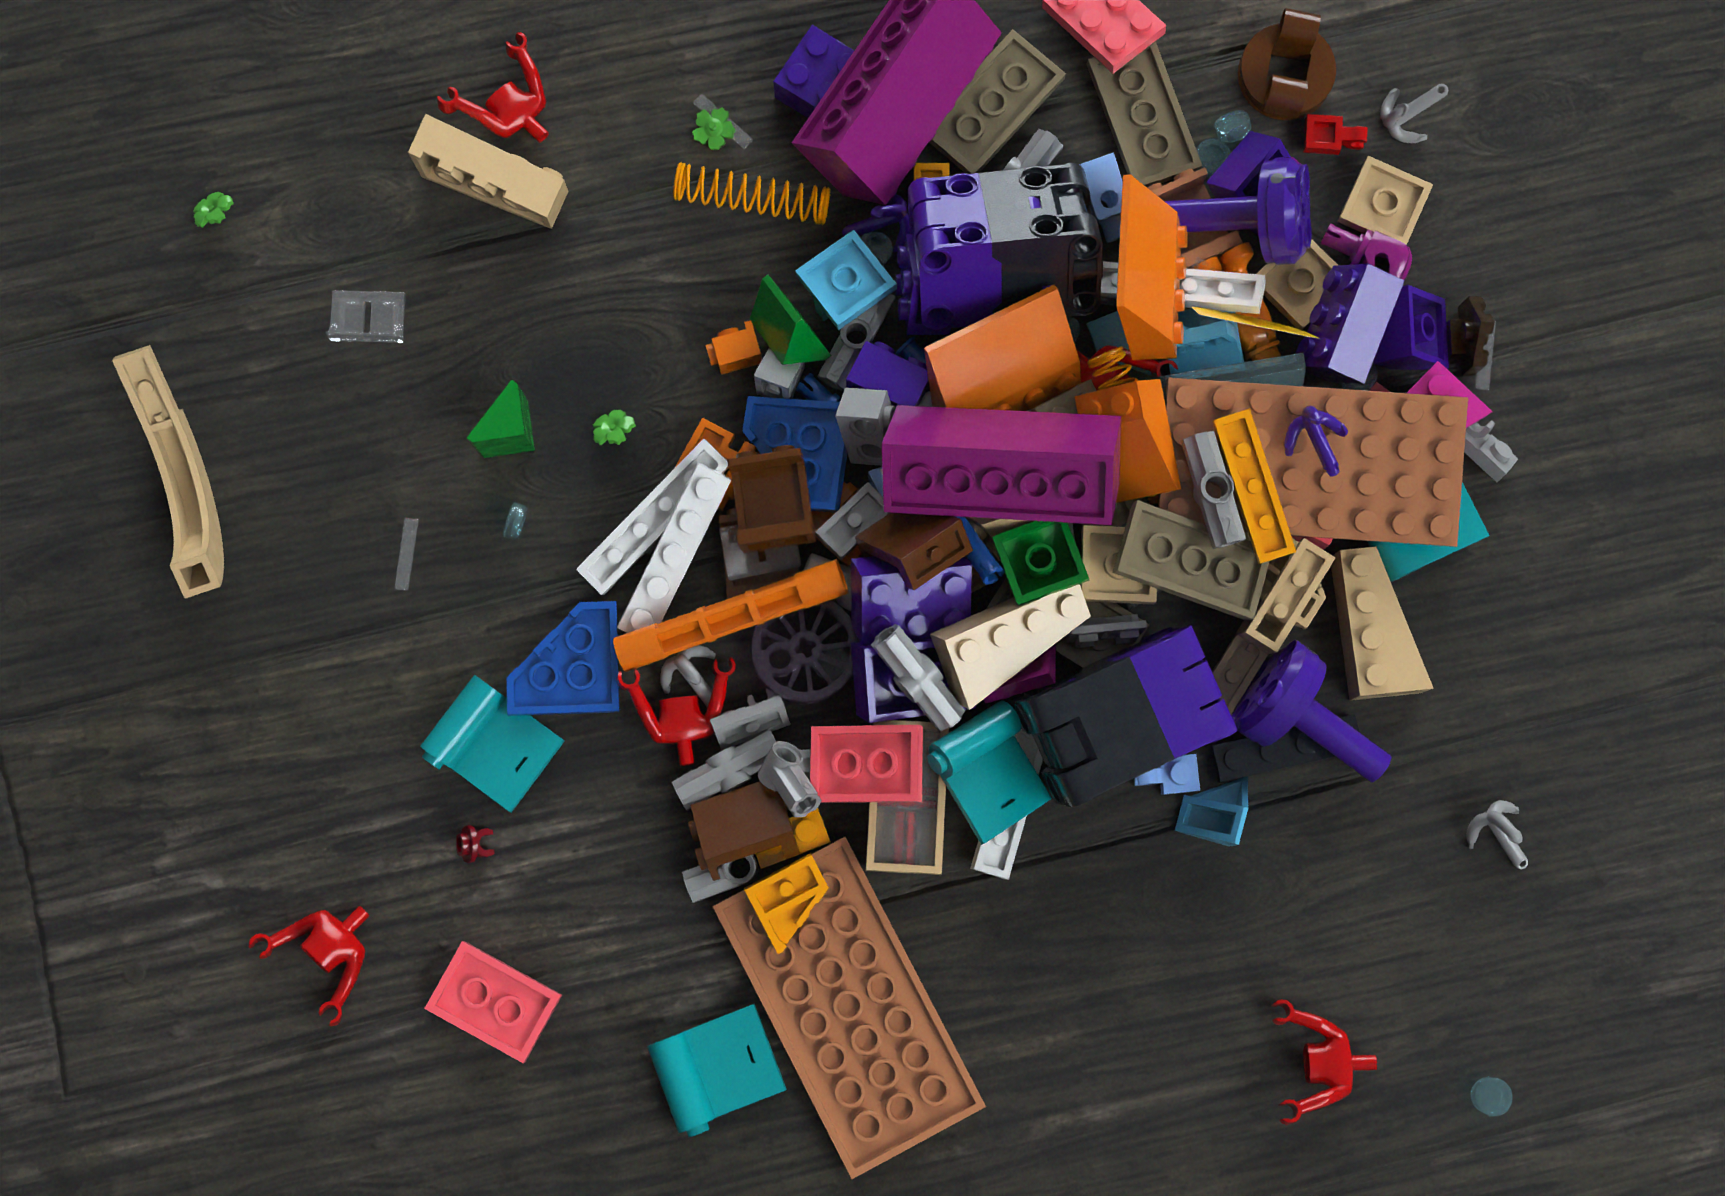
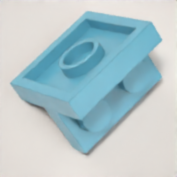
[795,230,897,330]
[1168,308,1245,380]

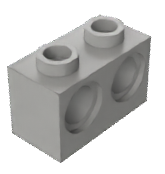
[835,388,896,466]

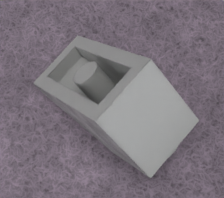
[754,347,805,399]

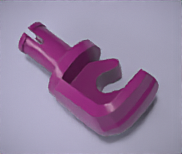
[1320,223,1412,280]

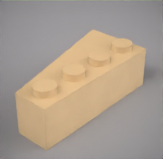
[408,114,568,229]
[1331,547,1434,701]
[930,584,1091,710]

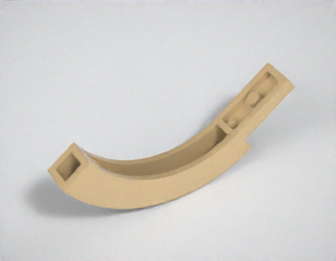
[112,345,224,598]

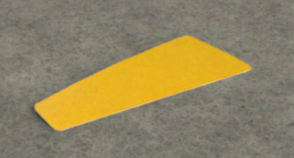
[1192,307,1320,339]

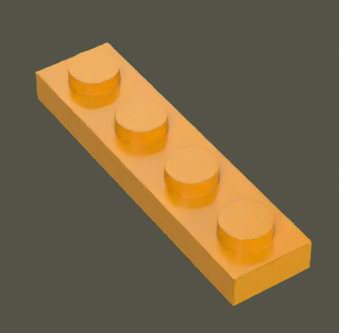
[1212,408,1296,564]

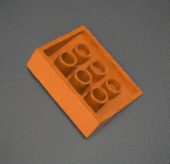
[1116,174,1187,360]
[924,285,1081,411]

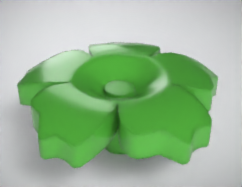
[692,107,736,150]
[193,192,234,228]
[593,410,636,445]

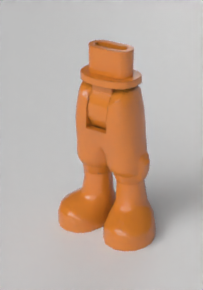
[1191,242,1284,373]

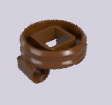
[1238,8,1336,120]

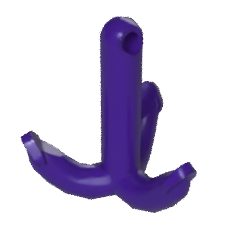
[842,194,909,253]
[1284,405,1348,477]

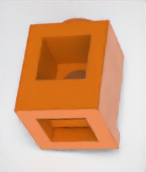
[705,320,762,375]

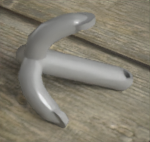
[1380,84,1449,143]
[660,645,716,707]
[1466,800,1528,870]

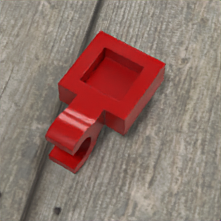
[1303,114,1368,155]

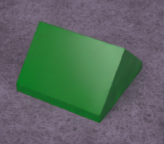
[750,275,832,365]
[467,380,535,458]
[992,521,1089,606]

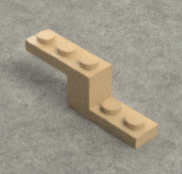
[1212,538,1336,714]

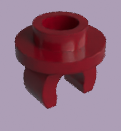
[456,825,495,863]

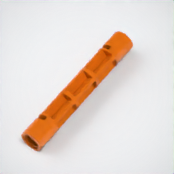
[613,559,849,672]

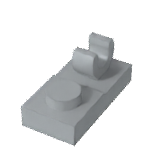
[1464,420,1518,482]
[815,482,890,560]
[710,688,791,750]

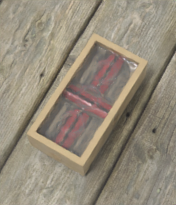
[866,720,949,875]

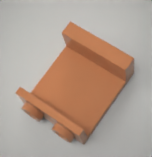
[1147,167,1243,269]

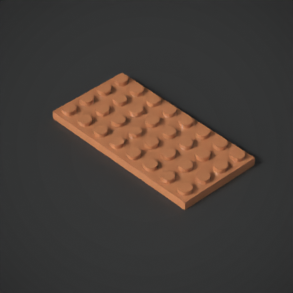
[1158,378,1468,547]
[712,837,986,1179]

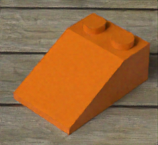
[1074,379,1181,503]

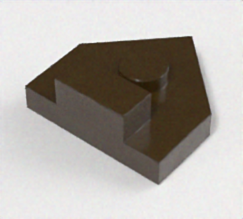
[1446,296,1495,376]

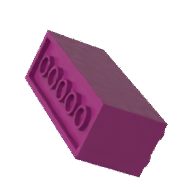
[792,0,1002,205]
[882,405,1121,525]

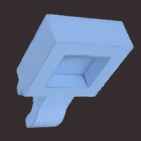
[1134,754,1200,795]

